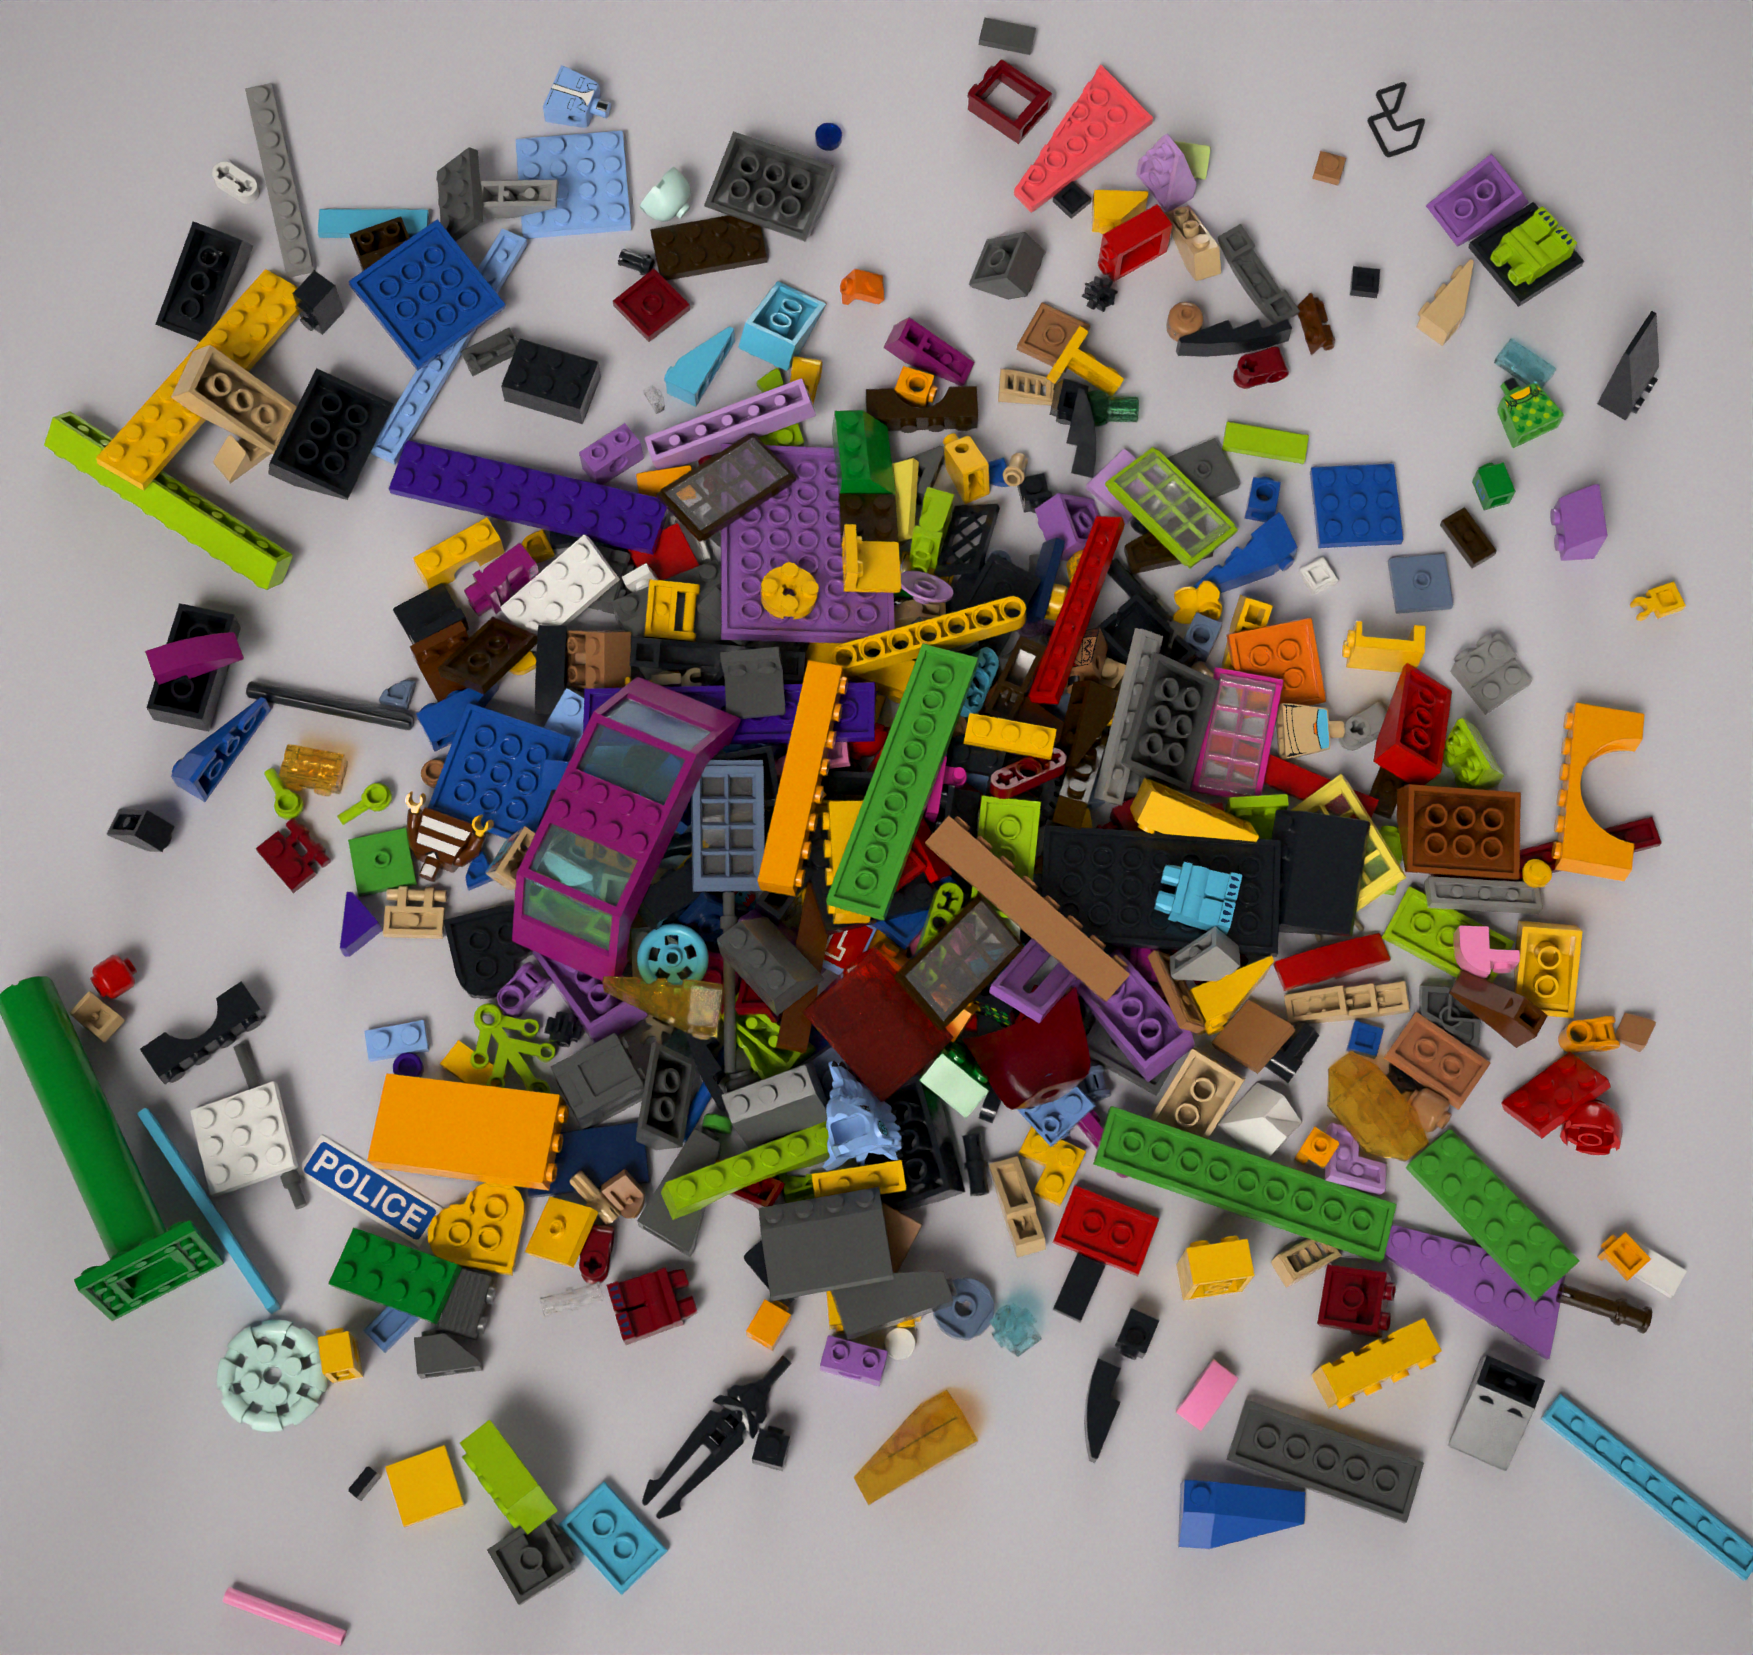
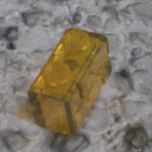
[279,744,348,796]

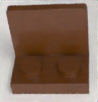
[410,621,469,702]

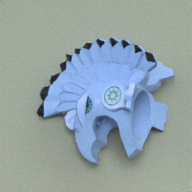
[822,1061,905,1171]

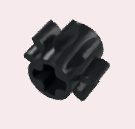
[1082,276,1118,312]
[544,1012,582,1047]

